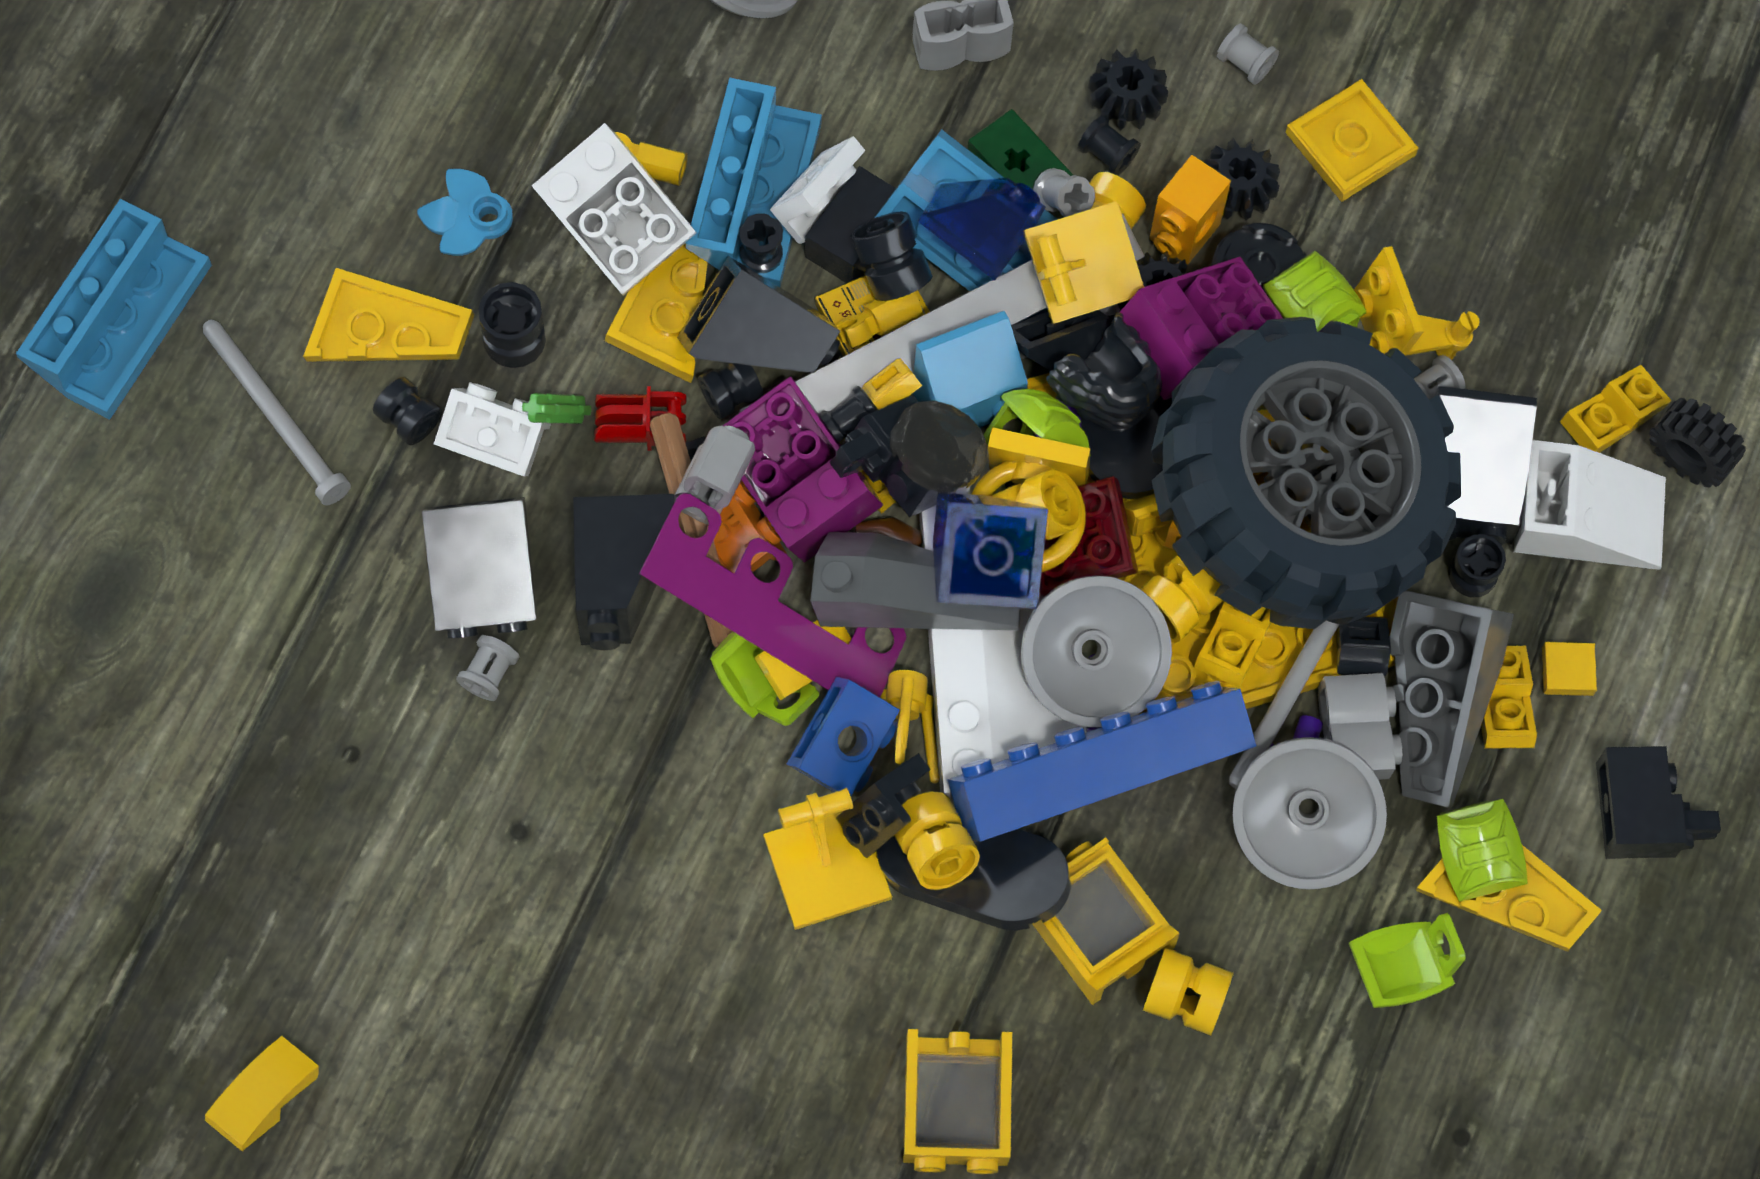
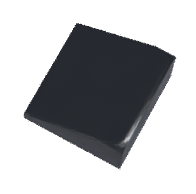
[1337,617,1391,677]

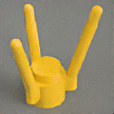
[880,670,940,784]

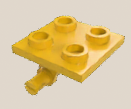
[1023,201,1144,324]
[1354,246,1480,360]
[763,788,892,930]

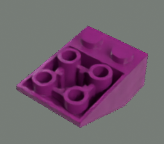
[1111,257,1283,400]
[723,376,884,563]

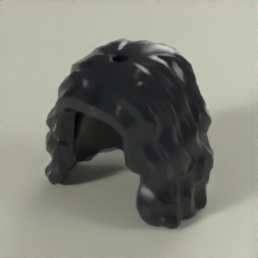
[1046,313,1162,431]

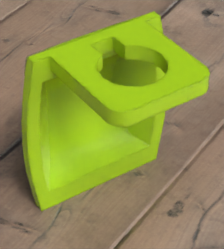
[1263,251,1367,332]
[982,389,1091,456]
[710,631,819,726]
[1437,799,1528,902]
[1349,913,1466,1008]

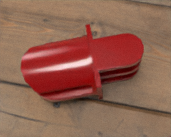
[594,386,687,451]

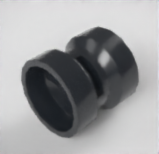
[698,362,764,419]
[373,377,442,445]
[1449,534,1506,598]

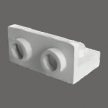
[770,136,865,244]
[434,382,551,477]

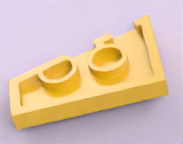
[604,243,708,383]
[303,268,475,362]
[1416,845,1602,952]

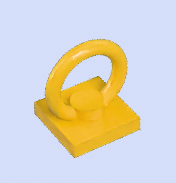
[966,427,1090,575]

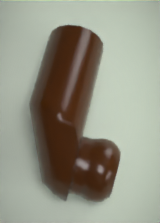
[855,518,923,547]

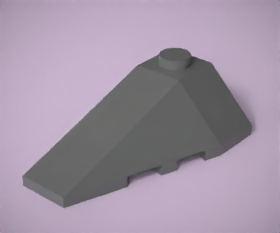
[811,532,1023,630]
[1390,590,1514,808]

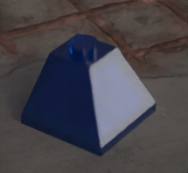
[917,178,1046,281]
[933,492,1048,609]

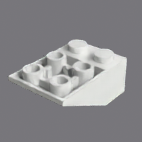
[532,123,697,296]
[1513,440,1666,570]

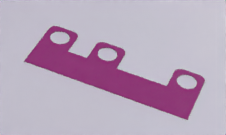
[639,493,906,698]

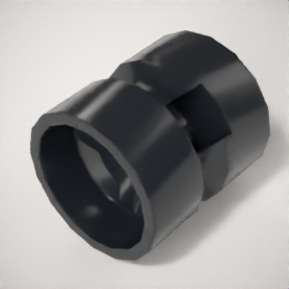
[850,211,933,301]
[478,282,546,368]

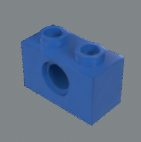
[787,677,900,796]

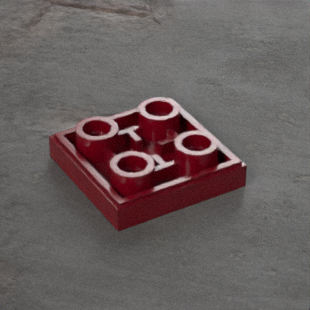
[1031,476,1138,598]

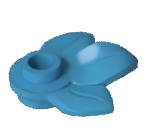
[417,169,513,256]

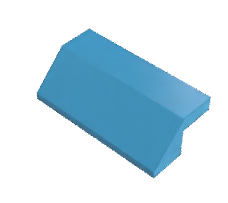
[686,78,822,287]
[875,129,1057,323]
[16,199,212,420]

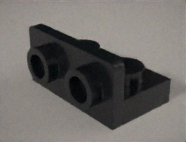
[836,753,931,858]

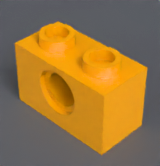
[1149,155,1231,265]

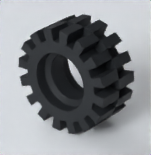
[1649,398,1746,488]

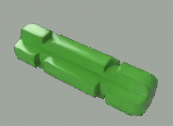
[522,393,592,424]

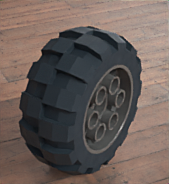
[1151,317,1462,629]

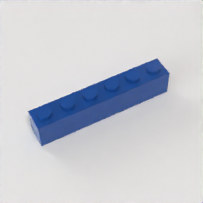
[947,681,1257,842]

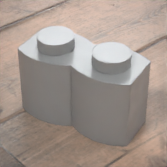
[912,0,1014,71]
[674,426,755,524]
[1318,673,1402,780]

